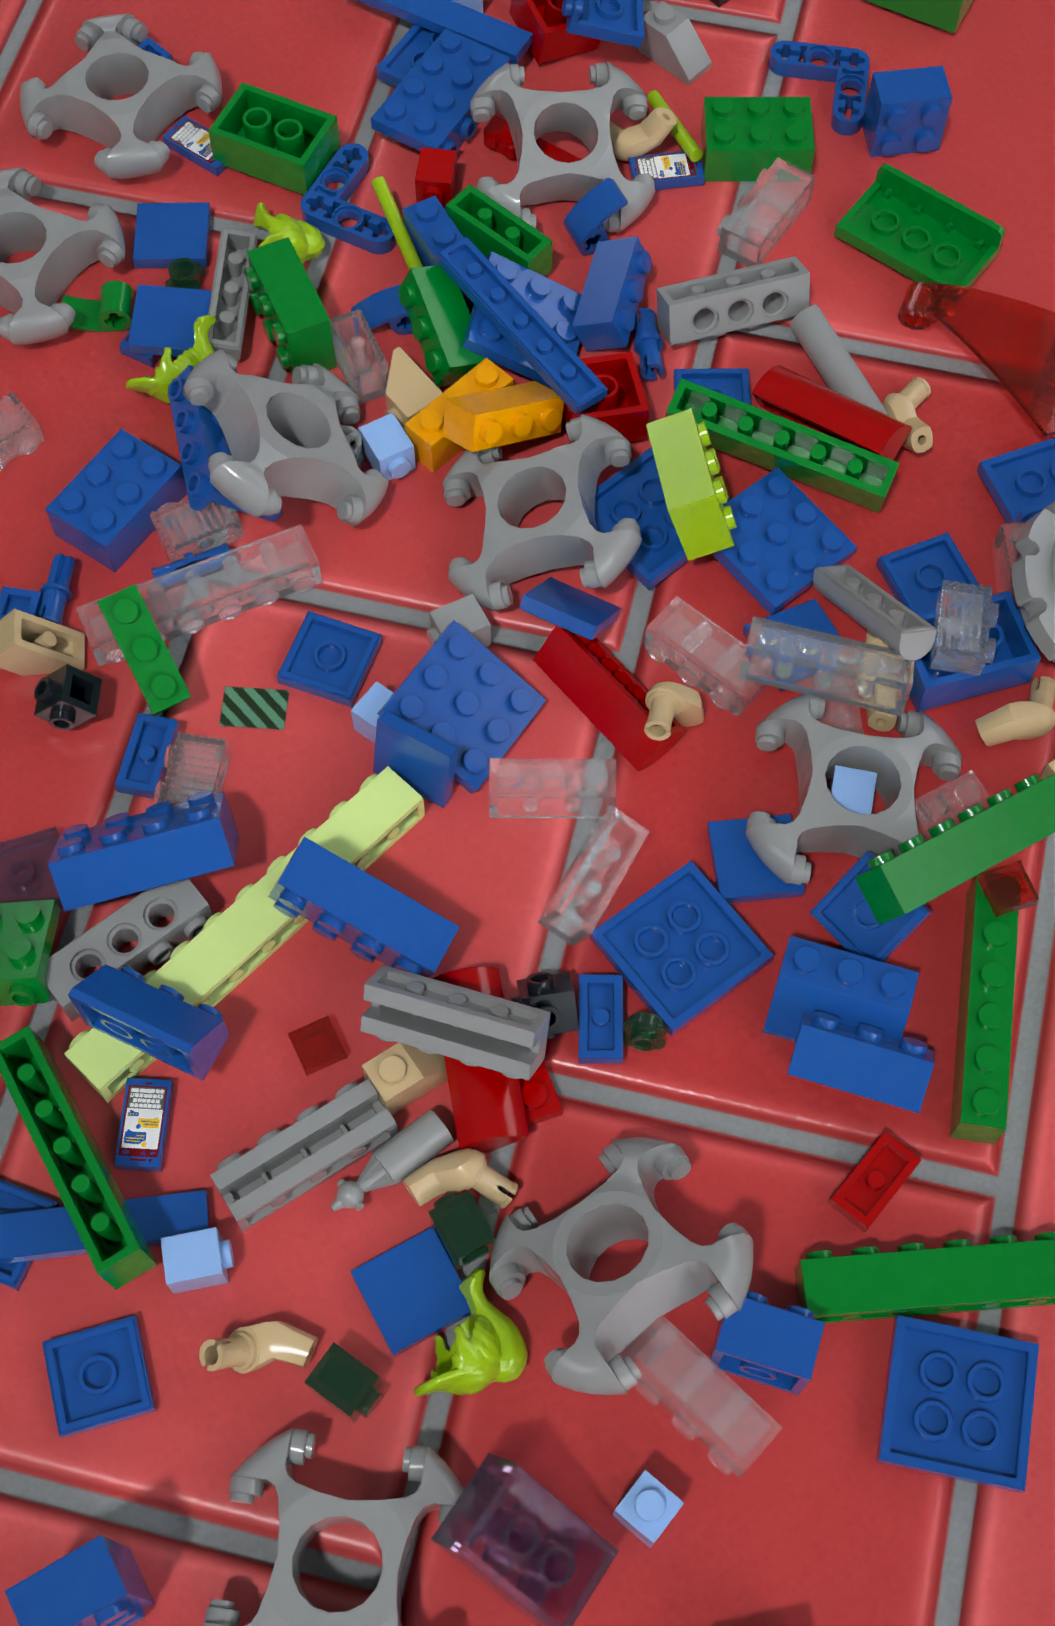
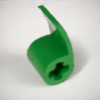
[62,280,134,332]

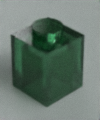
[428,1190,496,1271]
[304,1342,383,1424]

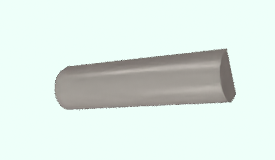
[208,228,258,362]
[790,304,888,415]
[813,564,937,661]

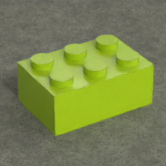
[646,408,737,561]

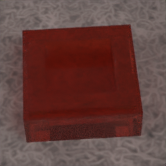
[977,860,1039,918]
[288,1015,347,1076]

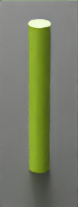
[647,90,703,162]
[371,176,423,270]

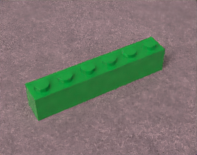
[666,378,899,513]
[854,773,1055,925]
[950,873,1021,1144]
[0,1025,157,1290]
[794,1232,1055,1324]

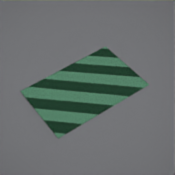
[219,686,289,730]

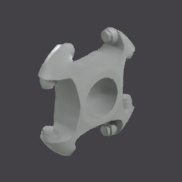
[20,14,223,179]
[469,61,656,234]
[0,168,125,346]
[183,349,389,527]
[442,414,642,612]
[745,692,962,885]
[489,1137,754,1396]
[203,1427,474,1626]

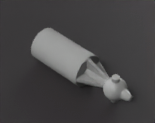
[330,1109,454,1211]

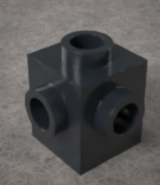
[34,664,102,730]
[511,972,579,1039]

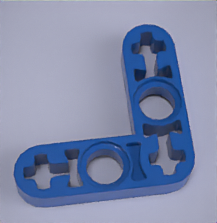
[768,41,870,136]
[301,143,396,255]

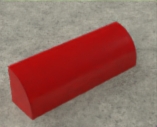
[751,365,912,460]
[533,625,686,771]
[432,967,529,1153]

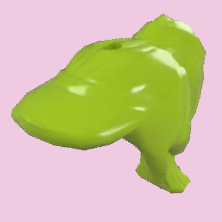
[254,202,325,264]
[125,314,216,404]
[413,1268,528,1396]

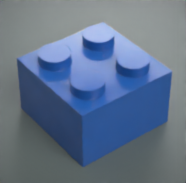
[862,66,953,157]
[707,1291,825,1395]

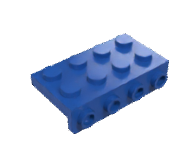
[561,0,645,48]
[371,29,511,153]
[168,365,283,522]
[977,437,1055,537]

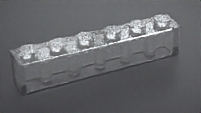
[75,524,322,666]

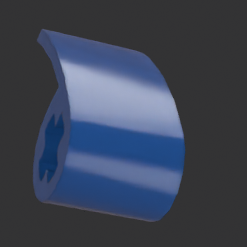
[563,178,628,255]
[351,284,413,340]

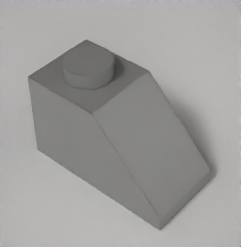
[638,1,712,86]

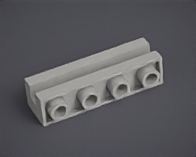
[360,965,551,1081]
[210,1079,398,1232]

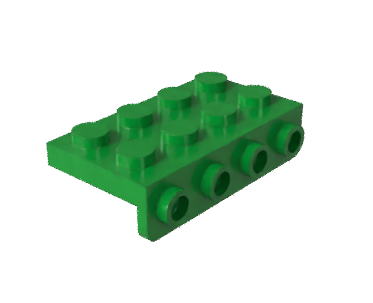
[834,163,1005,304]
[0,899,61,1007]

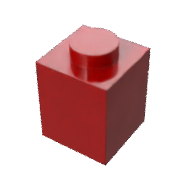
[415,147,457,208]

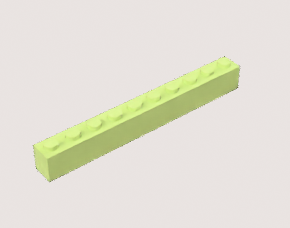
[64,766,425,1103]

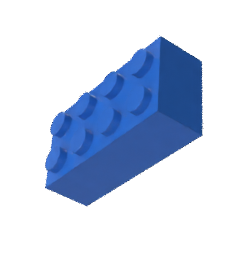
[48,790,239,911]
[268,837,460,977]

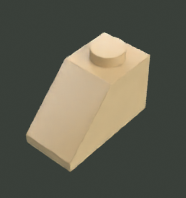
[385,347,443,431]
[0,609,85,676]
[361,1042,448,1115]

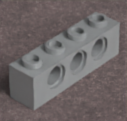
[656,256,810,346]
[44,878,213,1022]

